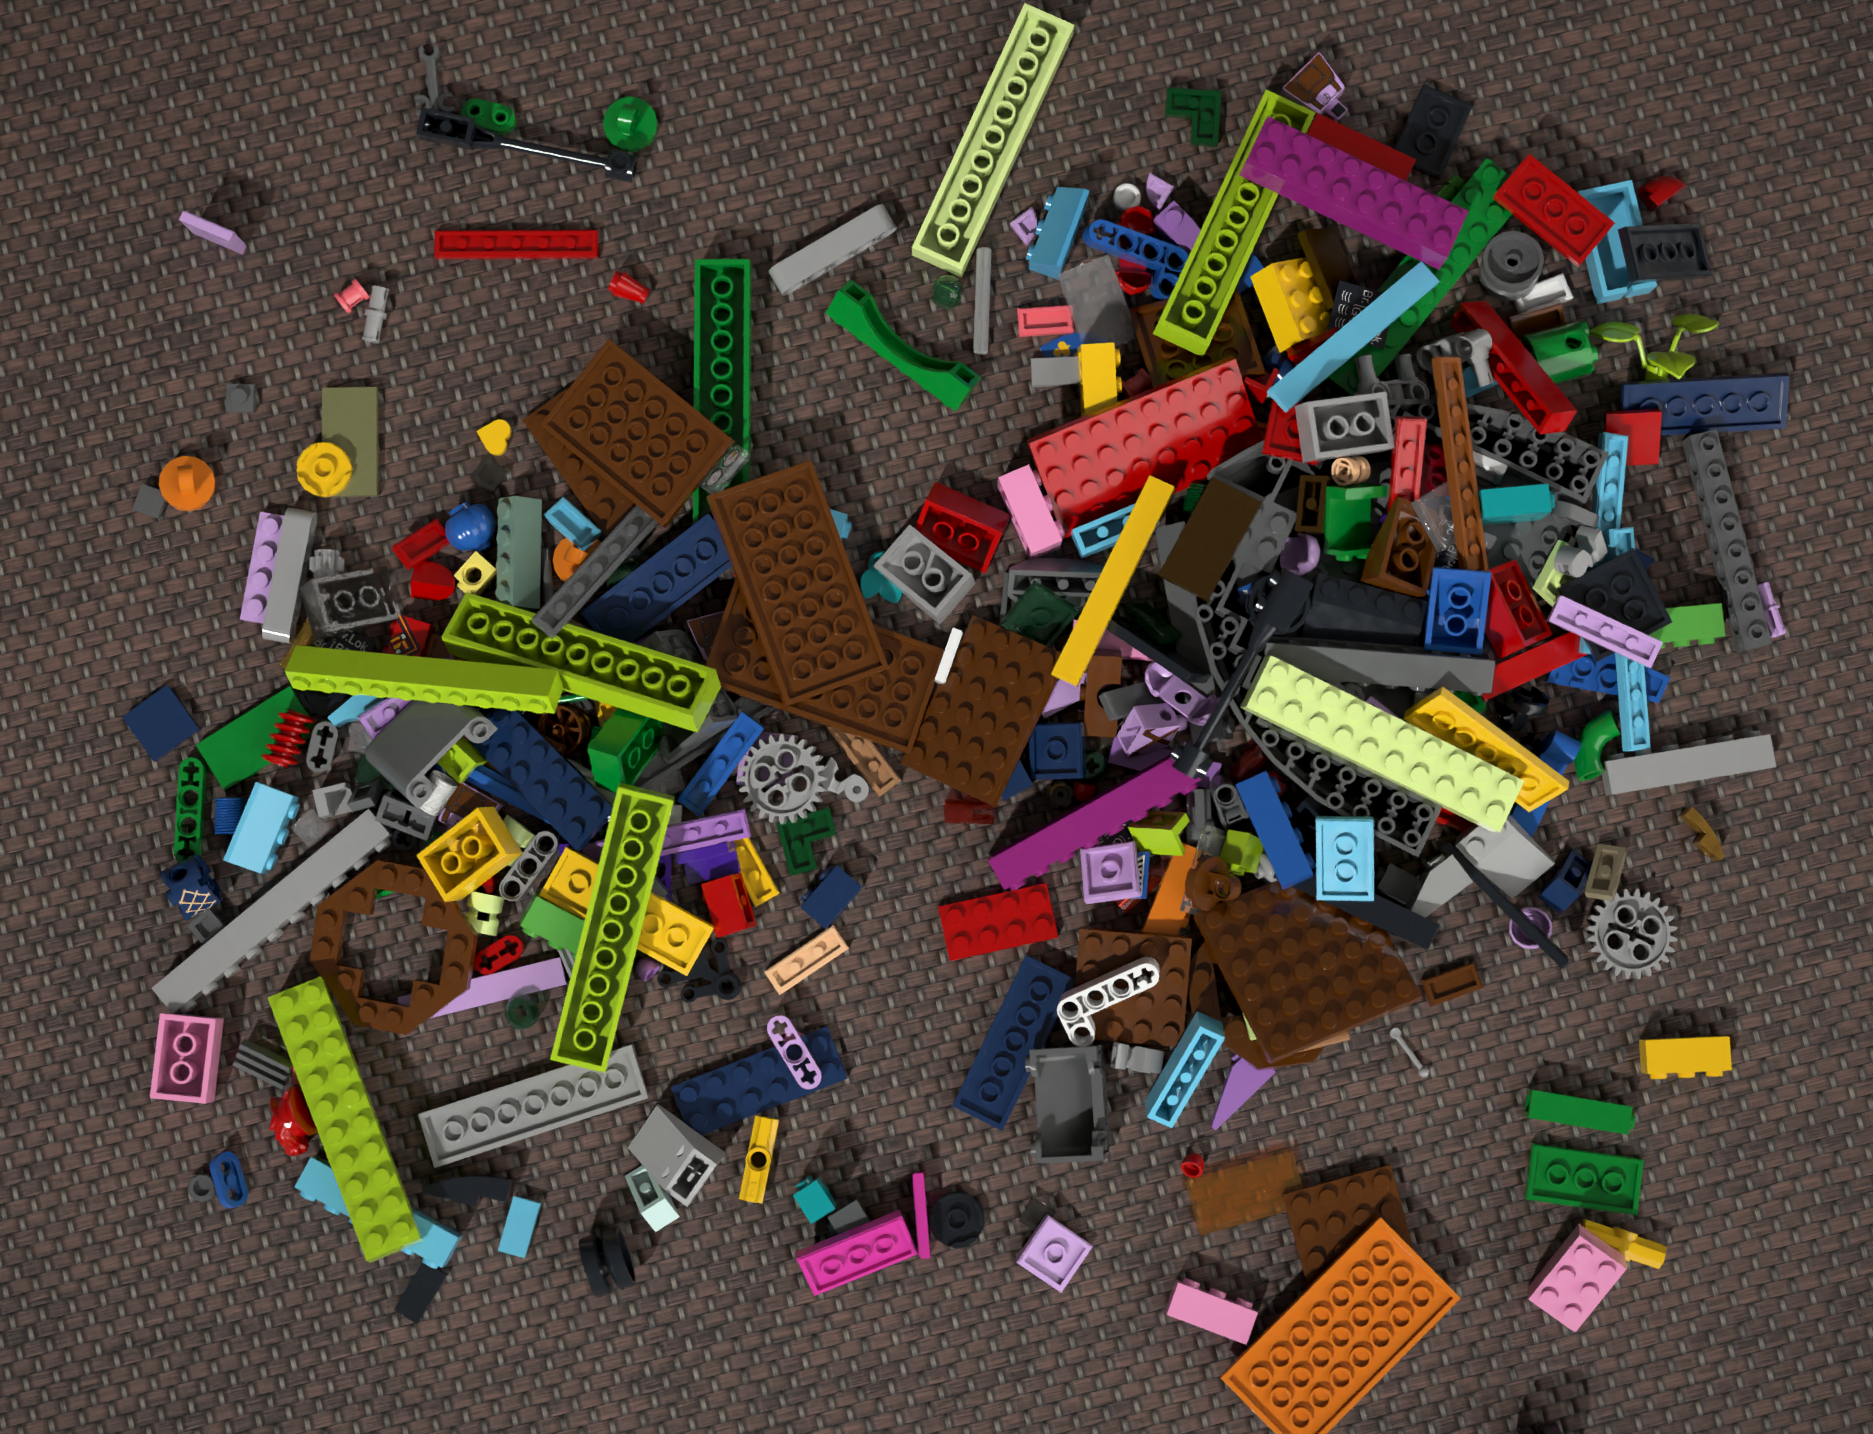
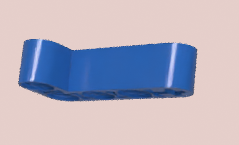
[1082,219,1188,301]
[1509,730,1581,837]

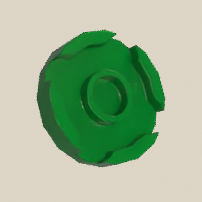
[603,97,658,153]

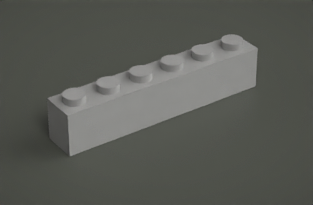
[1602,730,1776,796]

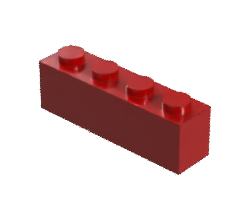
[1307,113,1416,181]

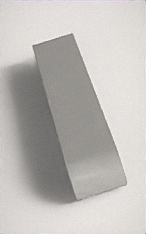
[769,204,897,296]
[262,508,317,644]

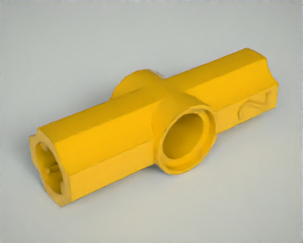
[739,1115,779,1203]
[1580,1219,1667,1269]

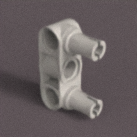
[1416,329,1495,387]
[1354,354,1430,400]

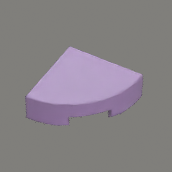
[1146,173,1174,212]
[1010,207,1037,247]

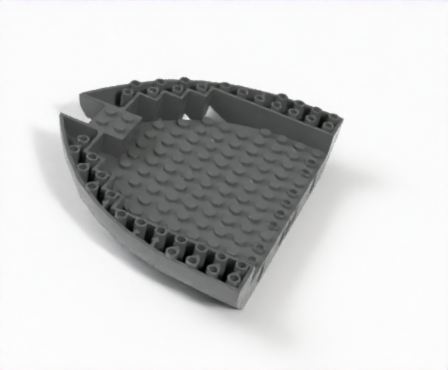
[1181,399,1609,857]

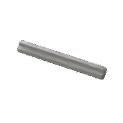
[973,247,991,355]

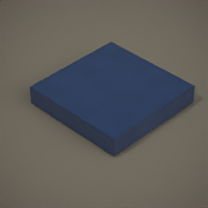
[122,685,201,762]
[1029,722,1086,780]

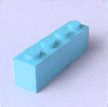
[1145,1011,1225,1128]

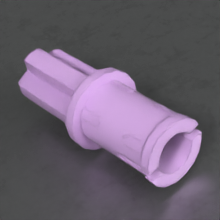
[1757,582,1786,638]

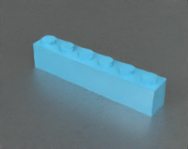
[295,1155,463,1269]

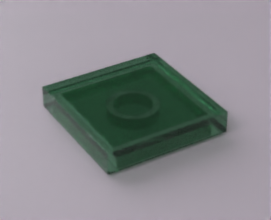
[1001,580,1079,647]

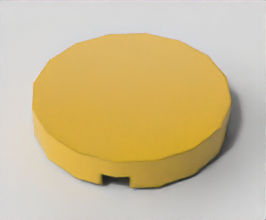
[297,442,353,497]

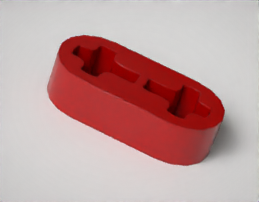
[474,935,525,975]

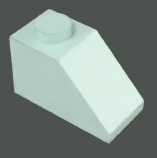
[625,1165,679,1232]

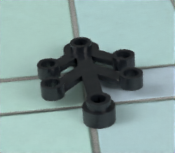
[657,939,742,1003]

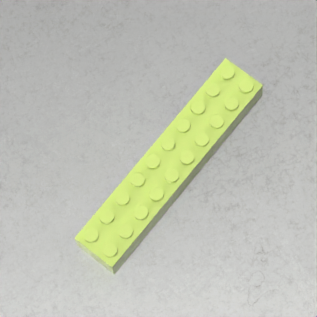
[912,3,1074,277]
[1240,655,1524,832]

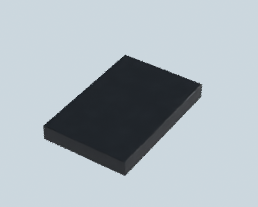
[1394,84,1473,181]

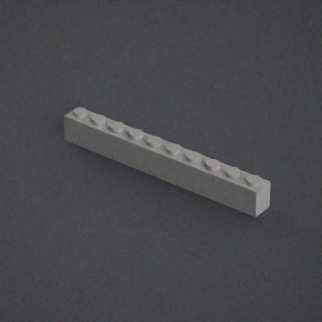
[152,808,393,1014]

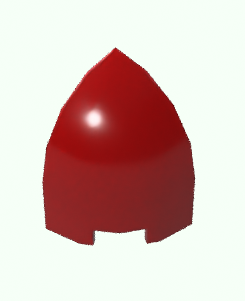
[1635,176,1686,213]
[411,561,455,601]

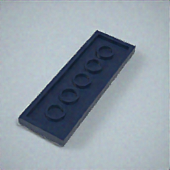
[1620,373,1790,436]
[580,512,732,643]
[466,708,613,851]
[952,955,1076,1131]
[671,1026,848,1135]

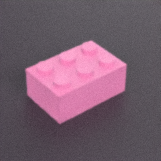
[997,465,1064,559]
[150,1013,224,1104]
[1528,1224,1627,1332]

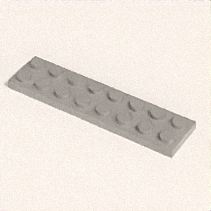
[418,1044,649,1168]

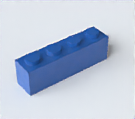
[1236,771,1316,890]

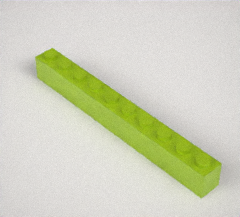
[285,645,564,714]

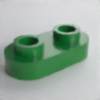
[462,98,516,135]

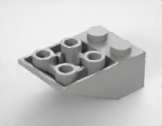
[628,1104,726,1207]

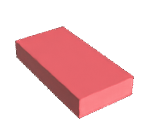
[1017,305,1074,337]

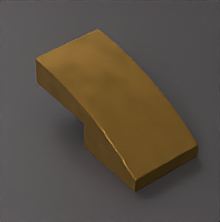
[1678,807,1724,861]

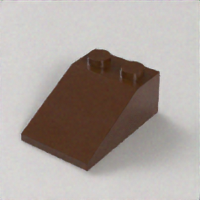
[1361,497,1446,598]

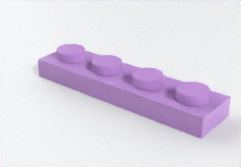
[240,512,284,624]
[1547,595,1663,668]

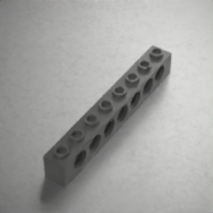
[1682,429,1772,653]

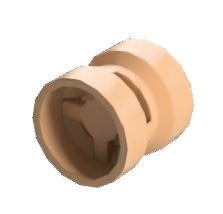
[1331,456,1371,486]

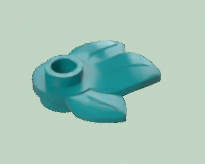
[861,551,902,604]

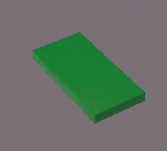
[196,686,321,792]
[1524,1143,1644,1215]

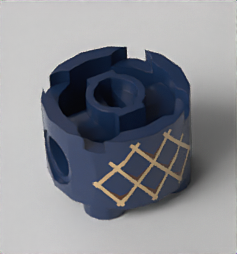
[160,854,223,921]

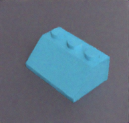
[223,782,300,874]

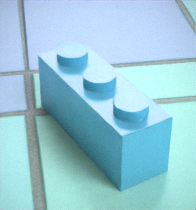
[1071,503,1160,559]

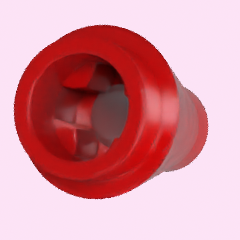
[608,270,650,304]

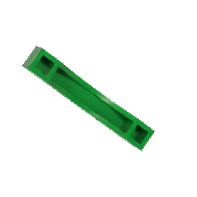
[825,280,982,412]

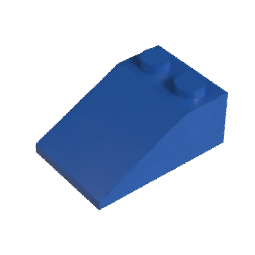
[1423,567,1491,655]

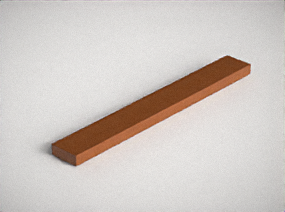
[1432,356,1489,571]

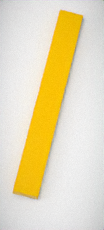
[1051,475,1175,687]

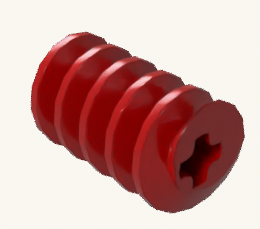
[261,708,314,769]

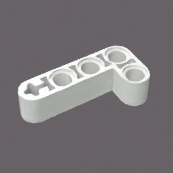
[1057,957,1160,1047]

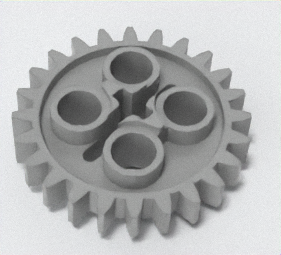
[738,734,829,824]
[1585,889,1678,979]

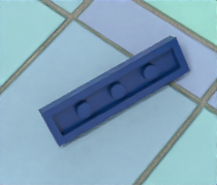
[677,711,765,817]

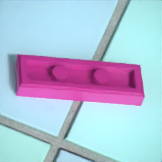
[912,1171,930,1259]

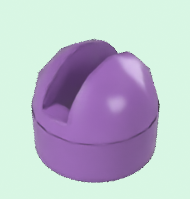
[636,957,660,982]

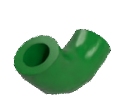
[1574,709,1621,781]

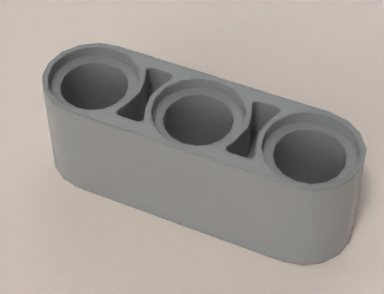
[499,831,561,902]

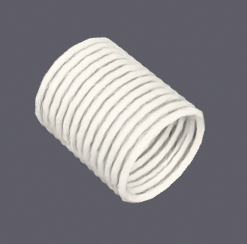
[420,770,458,816]

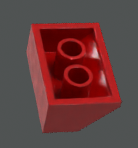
[915,482,1011,573]
[1485,559,1553,659]

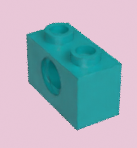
[793,1175,837,1224]

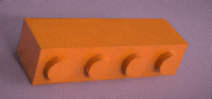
[1141,843,1210,935]

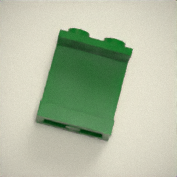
[1324,483,1387,561]

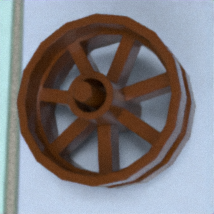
[537,703,592,754]

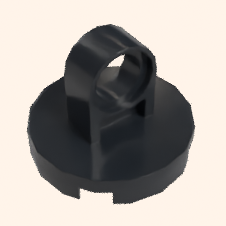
[1495,684,1549,731]

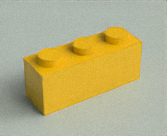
[1639,1036,1732,1079]

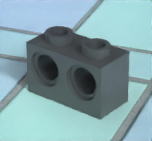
[375,789,439,841]

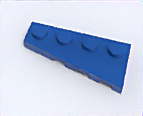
[1545,653,1670,703]

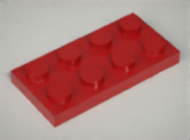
[1493,154,1615,267]
[938,883,1058,961]

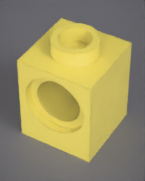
[454,551,497,596]

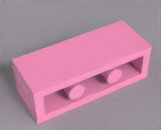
[1165,1277,1258,1345]

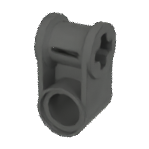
[1209,775,1251,832]

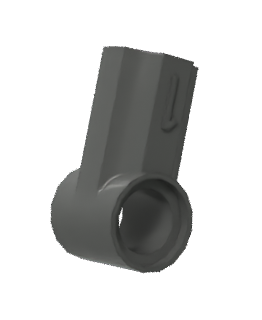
[1185,789,1215,844]

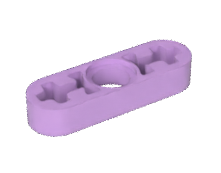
[767,1015,822,1089]

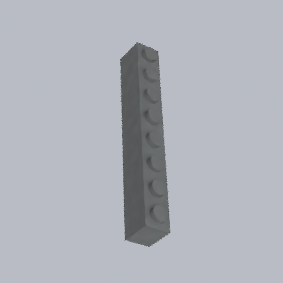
[1155,521,1235,745]
[1264,635,1495,696]

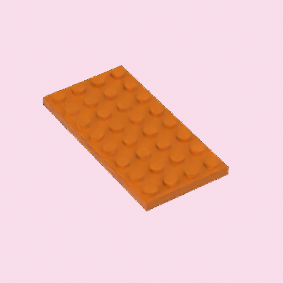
[1220,1216,1461,1434]

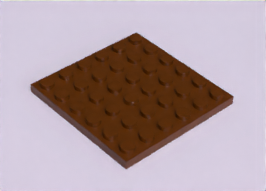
[1194,880,1422,1064]

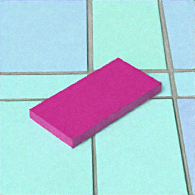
[795,1210,918,1296]

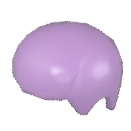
[1279,532,1321,575]
[1509,907,1552,949]

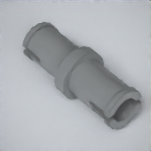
[362,286,389,343]

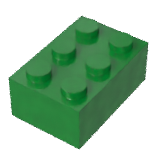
[588,707,665,793]

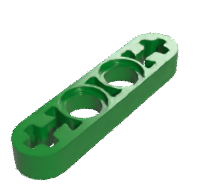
[174,757,207,862]

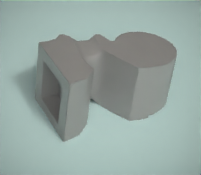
[1554,525,1608,577]
[821,757,869,803]
[1109,1042,1165,1074]

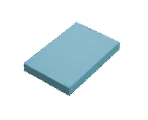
[1316,816,1374,901]

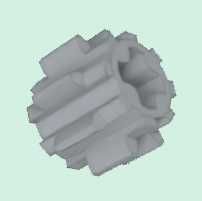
[309,549,344,579]

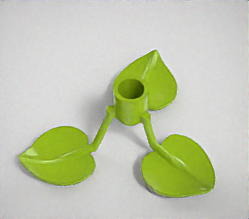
[1589,313,1719,381]

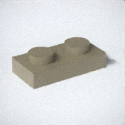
[1585,844,1627,901]

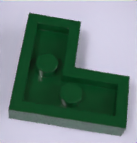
[1165,88,1221,147]
[776,808,837,876]

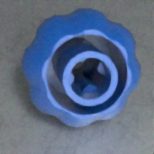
[445,501,497,553]

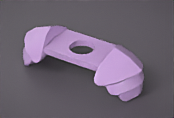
[1145,661,1219,725]

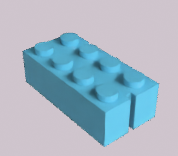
[1577,180,1657,304]

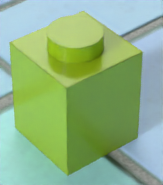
[1219,830,1264,875]

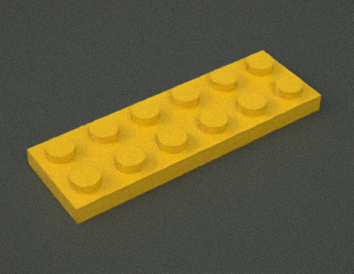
[1403,687,1570,812]
[539,845,715,976]

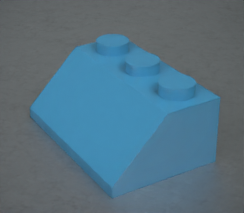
[1026,187,1089,280]

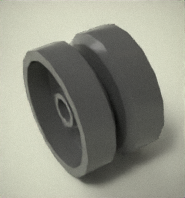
[1479,231,1544,301]

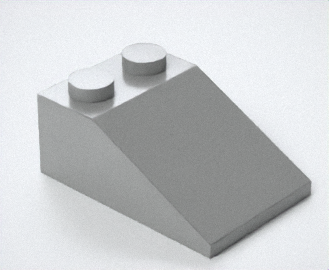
[874,524,976,624]
[1455,814,1555,899]
[1404,854,1473,917]

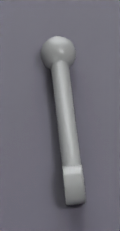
[1389,1028,1429,1077]

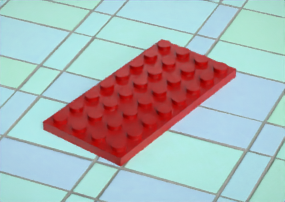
[1027,355,1262,539]

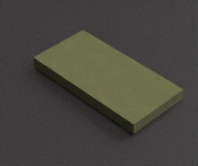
[322,387,379,498]

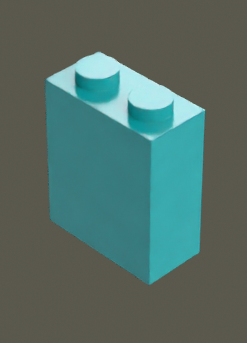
[1478,484,1555,525]

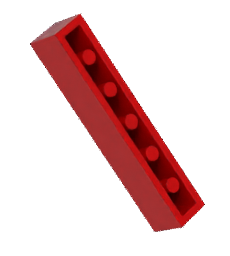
[1450,301,1577,434]

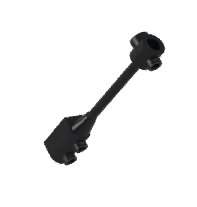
[416,108,638,183]
[1170,567,1314,780]

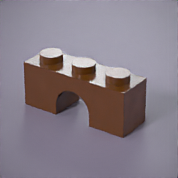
[1077,649,1122,738]

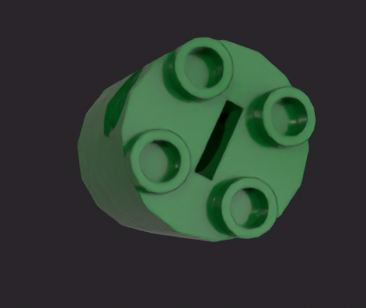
[1521,320,1598,384]

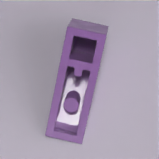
[1153,201,1200,256]
[1209,1053,1276,1131]

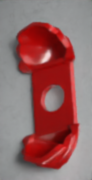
[1115,206,1154,295]

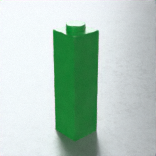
[1523,1089,1635,1135]

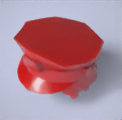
[269,1086,318,1156]

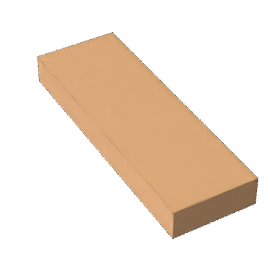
[765,925,849,995]

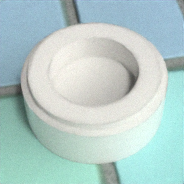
[1113,183,1141,212]

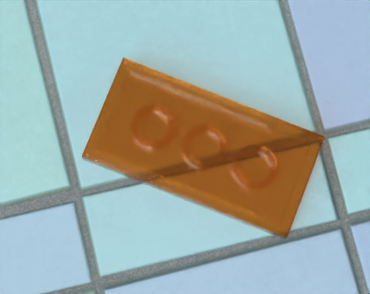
[1184,1150,1303,1236]

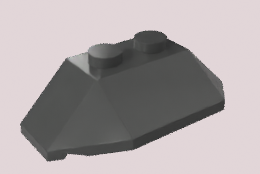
[1006,558,1104,619]

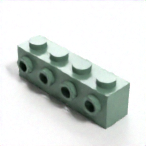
[495,496,542,611]

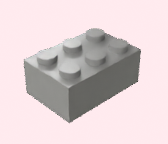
[1295,392,1395,463]

